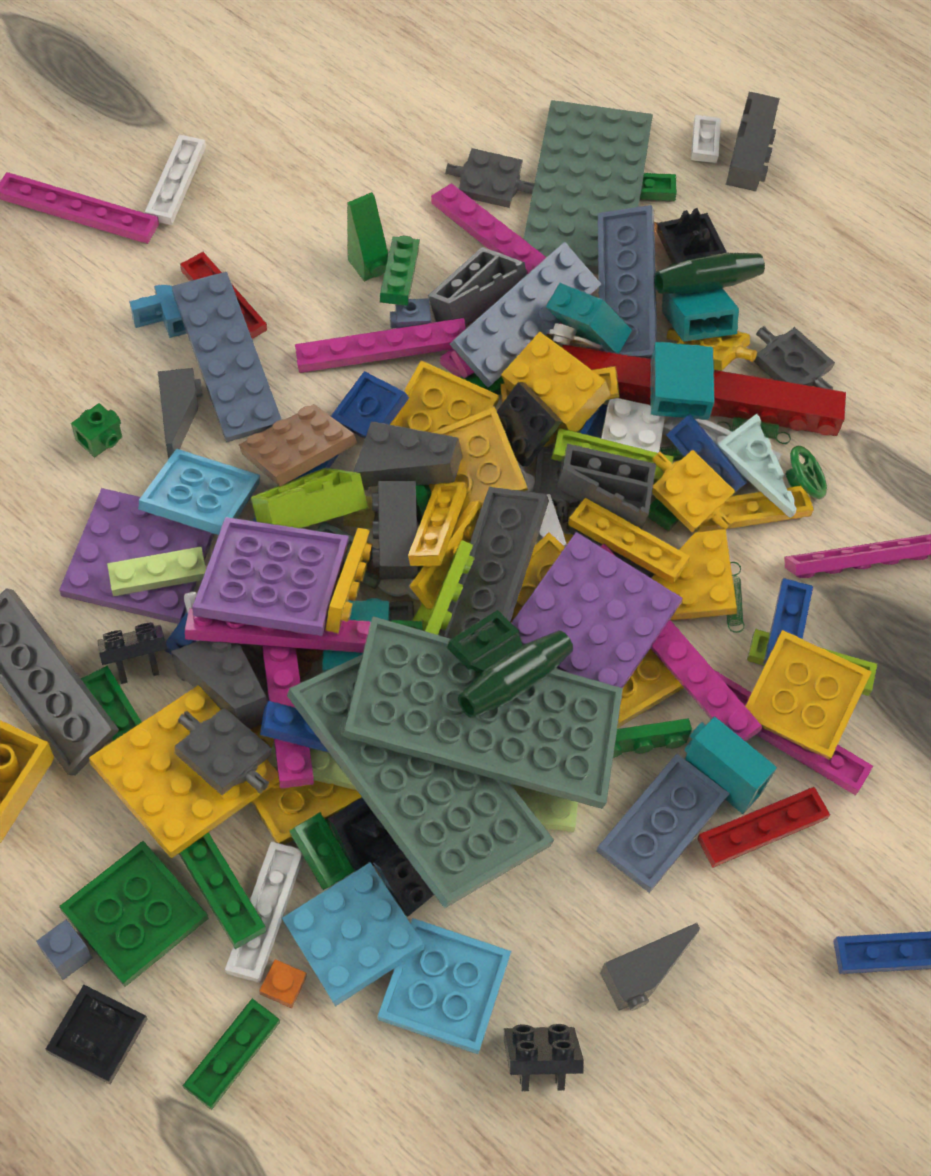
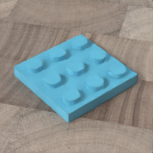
[138,449,260,535]
[282,863,425,1007]
[377,918,511,1054]

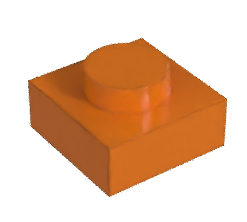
[259,959,307,1009]

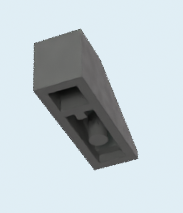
[158,368,203,459]
[600,923,700,1011]

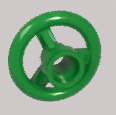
[786,445,827,499]

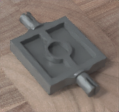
[445,148,535,208]
[754,326,835,390]
[534,447,582,523]
[174,708,272,795]

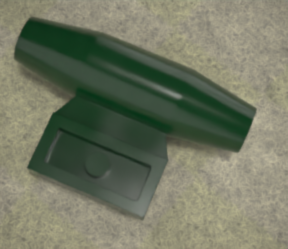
[654,253,765,294]
[447,610,573,718]

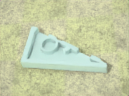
[717,414,797,518]

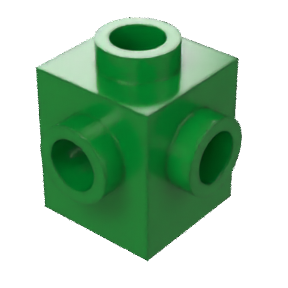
[71,403,122,458]

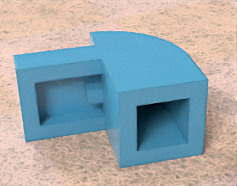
[129,285,187,338]

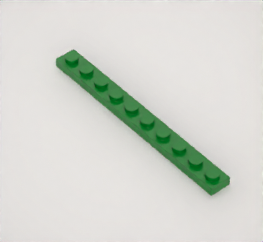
[81,665,266,949]

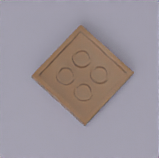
[239,404,357,487]

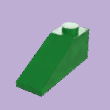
[347,192,388,282]

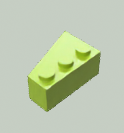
[251,467,368,528]

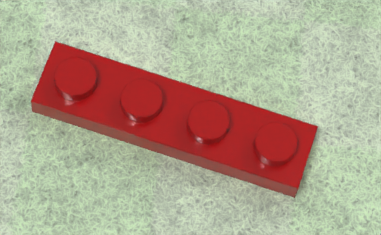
[180,251,267,339]
[697,787,831,868]

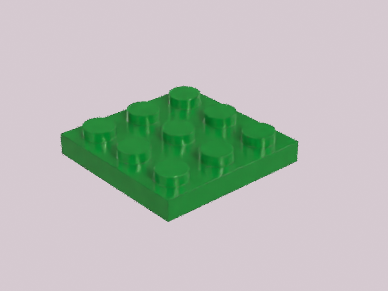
[59,841,209,987]

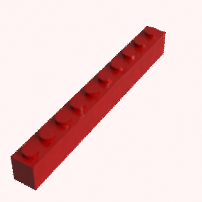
[562,344,846,436]

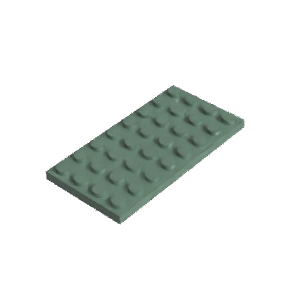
[523,100,653,274]
[342,617,623,809]
[287,655,554,908]

